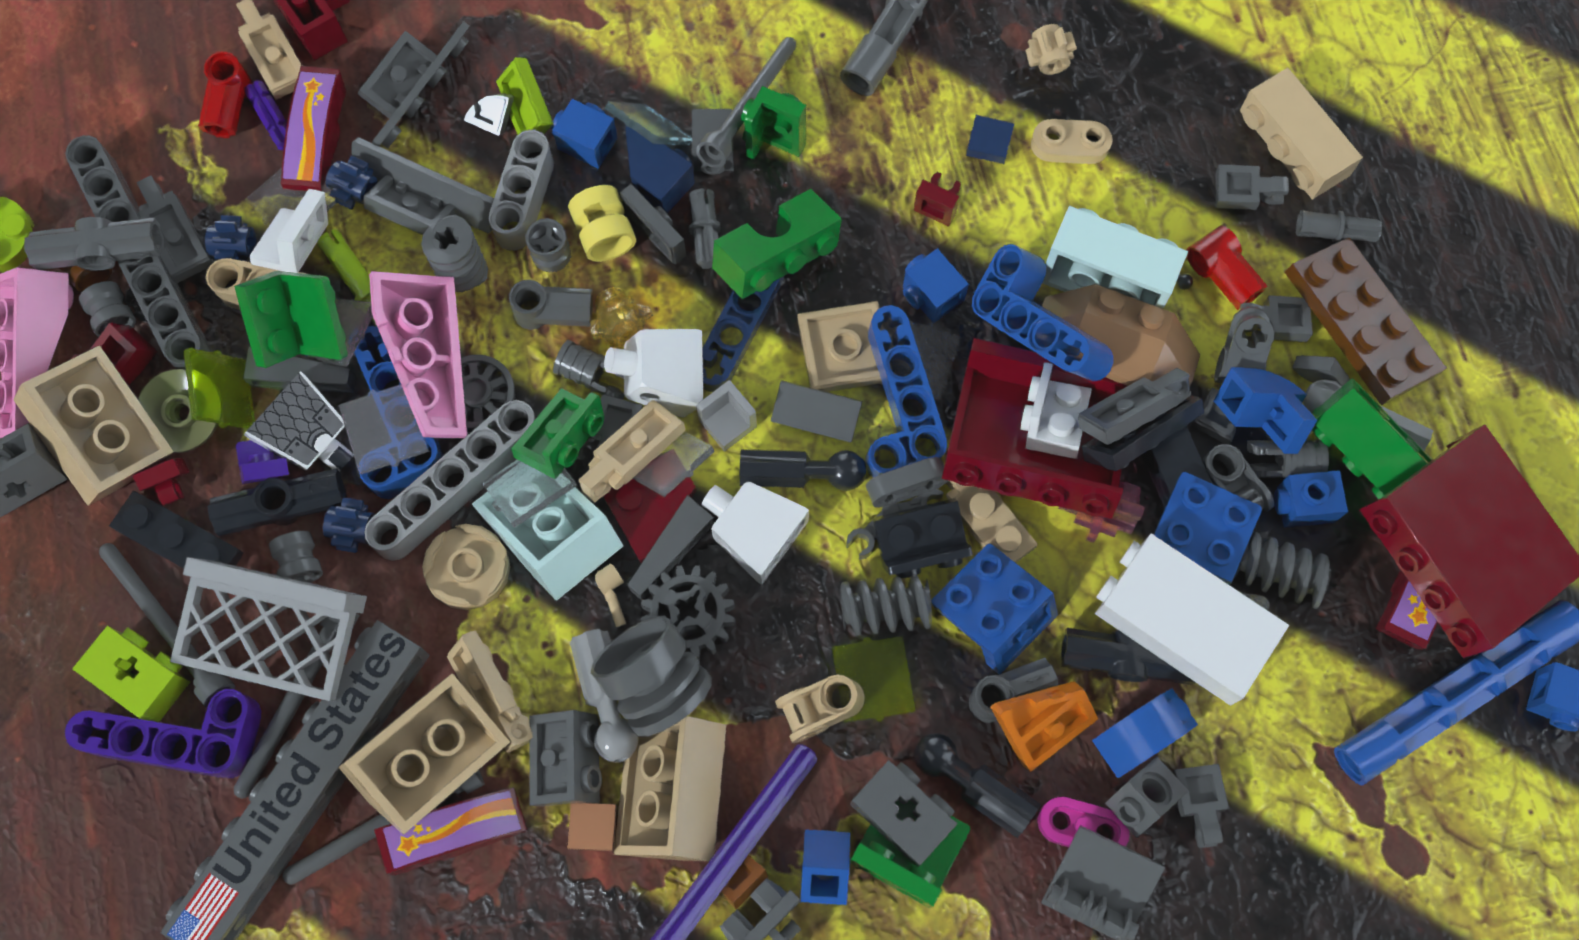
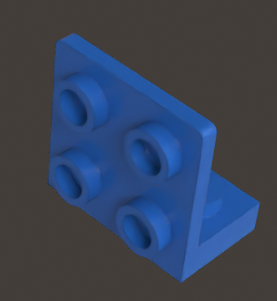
[1153,472,1262,585]
[931,544,1058,675]

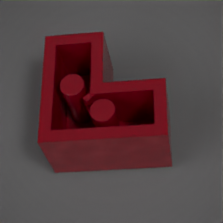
[273,0,351,61]

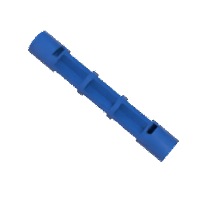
[1334,600,1579,785]

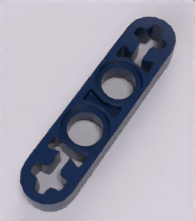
[702,276,785,392]

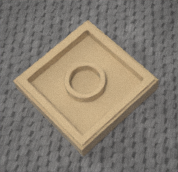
[797,301,892,392]

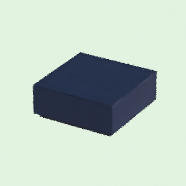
[966,115,1014,164]

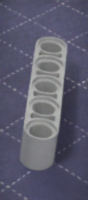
[365,400,536,561]

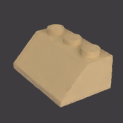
[13,345,174,506]
[338,673,510,835]
[614,716,726,861]

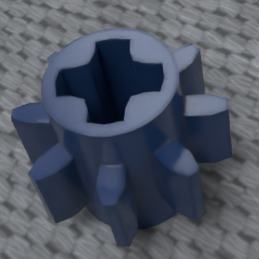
[326,155,377,210]
[205,215,256,261]
[323,497,375,553]

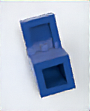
[1214,367,1317,454]
[1092,688,1198,778]

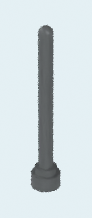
[696,37,796,168]
[99,543,235,708]
[233,613,360,799]
[283,770,485,884]

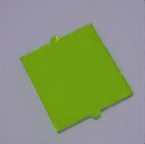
[184,348,255,429]
[832,636,915,723]

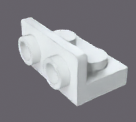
[1020,362,1092,459]

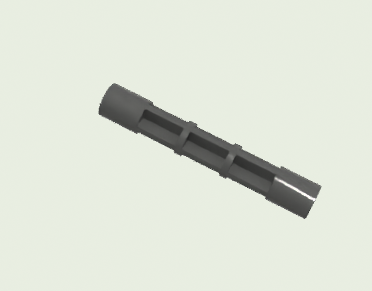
[840,0,928,96]

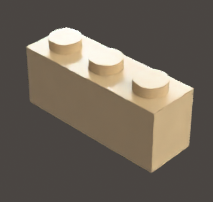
[1240,68,1363,200]

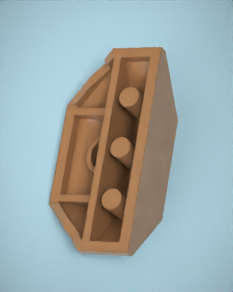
[1042,284,1200,386]

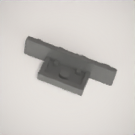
[357,21,470,149]
[352,137,494,235]

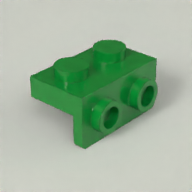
[741,86,806,160]
[511,388,605,480]

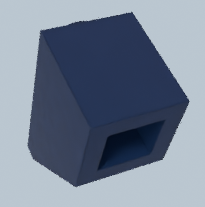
[625,120,695,214]

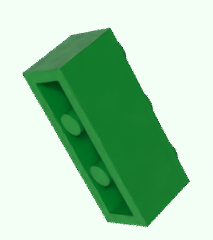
[1312,378,1433,499]

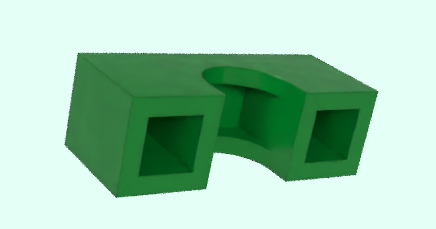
[712,189,842,299]

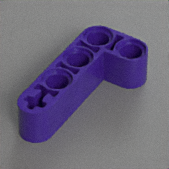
[65,689,262,778]

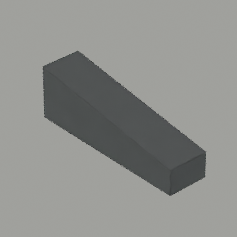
[243,347,356,393]
[628,495,714,601]

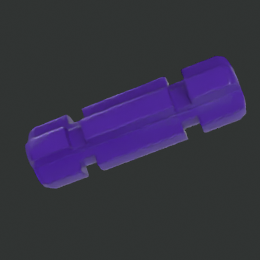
[245,80,287,151]

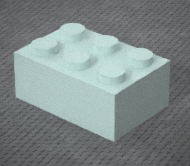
[1043,206,1188,309]

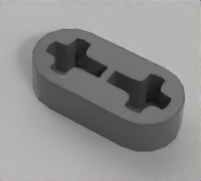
[866,457,948,508]

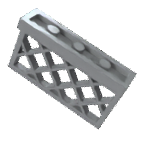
[170,557,367,701]

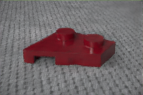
[603,452,697,564]

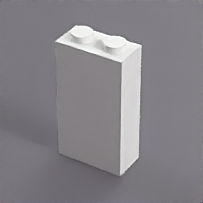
[1095,534,1289,706]

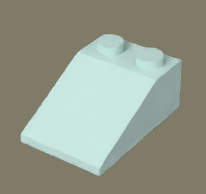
[472,463,623,601]

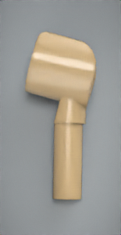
[595,564,626,627]

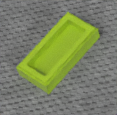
[496,57,553,135]

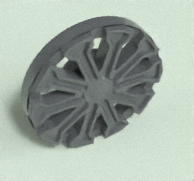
[461,355,516,431]

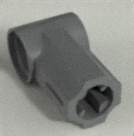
[509,280,593,330]
[968,658,1059,723]

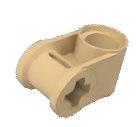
[775,675,865,743]

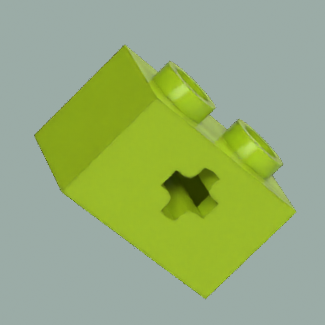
[73,626,190,722]

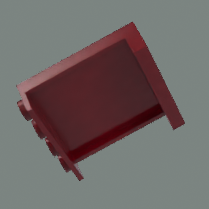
[941,338,1127,519]
[1360,424,1579,658]

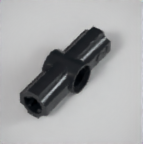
[208,468,347,536]
[1061,628,1196,685]

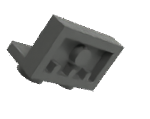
[529,710,602,807]

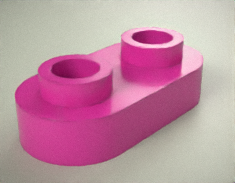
[1038,797,1130,847]

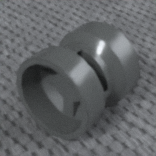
[525,218,571,272]
[79,281,136,337]
[269,531,323,583]

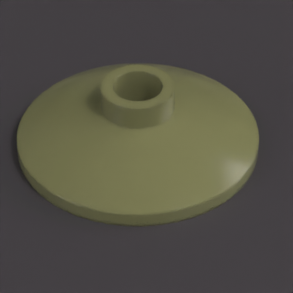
[138,369,220,453]

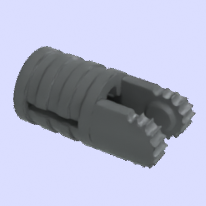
[553,340,625,400]
[1247,440,1329,478]

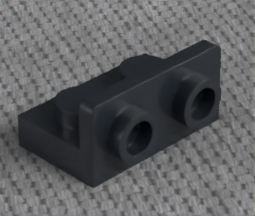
[872,498,973,578]

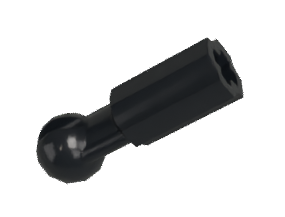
[739,449,866,491]
[914,733,1041,838]

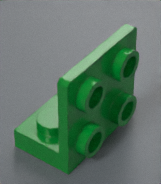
[234,271,348,368]
[850,800,970,908]

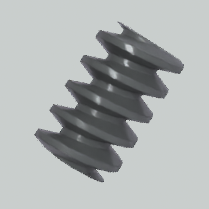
[421,215,488,292]
[1233,531,1331,609]
[840,575,932,636]

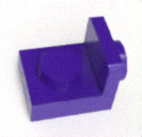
[236,440,289,485]

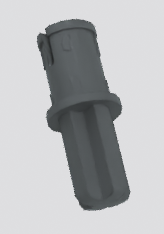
[689,188,721,269]
[1296,210,1382,243]

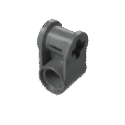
[1214,306,1274,384]
[1202,444,1274,512]

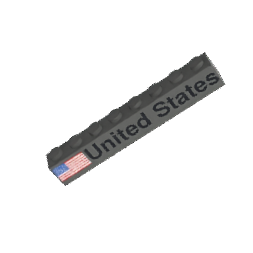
[160,620,430,940]

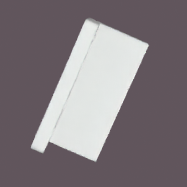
[250,189,328,273]

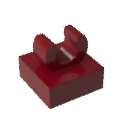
[913,172,961,227]
[132,458,190,505]

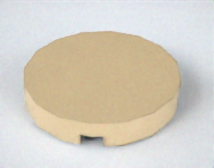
[422,524,511,610]

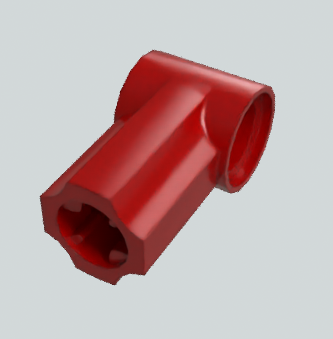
[198,51,252,139]
[1186,226,1268,310]

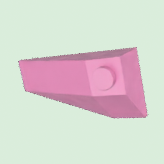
[0,267,74,438]
[369,271,467,438]

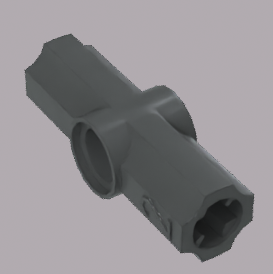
[24,217,164,271]

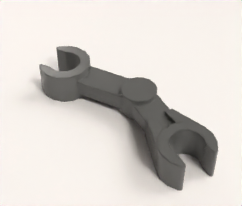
[846,489,944,560]

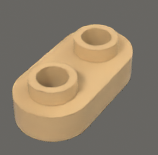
[1031,119,1112,164]

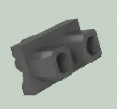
[720,878,802,940]

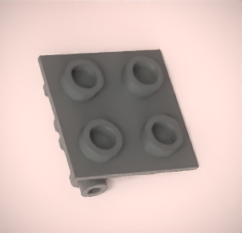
[1041,825,1165,940]

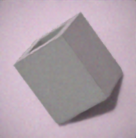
[696,380,757,452]

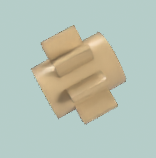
[1025,24,1077,74]

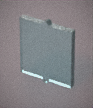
[605,101,692,145]

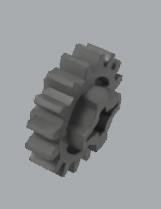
[641,565,735,660]

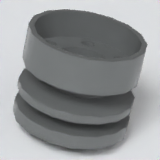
[591,616,712,736]

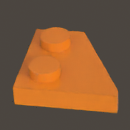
[990,681,1099,772]

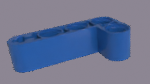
[972,244,1113,381]
[865,305,947,478]
[352,326,444,499]

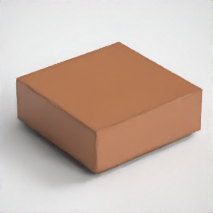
[567,803,617,851]

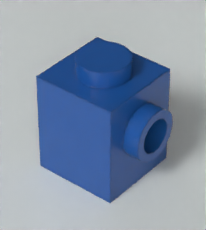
[552,99,618,169]
[903,248,969,323]
[1274,471,1348,528]
[1526,662,1579,731]
[800,829,850,905]

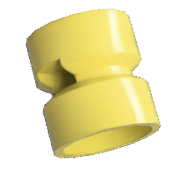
[568,185,636,262]

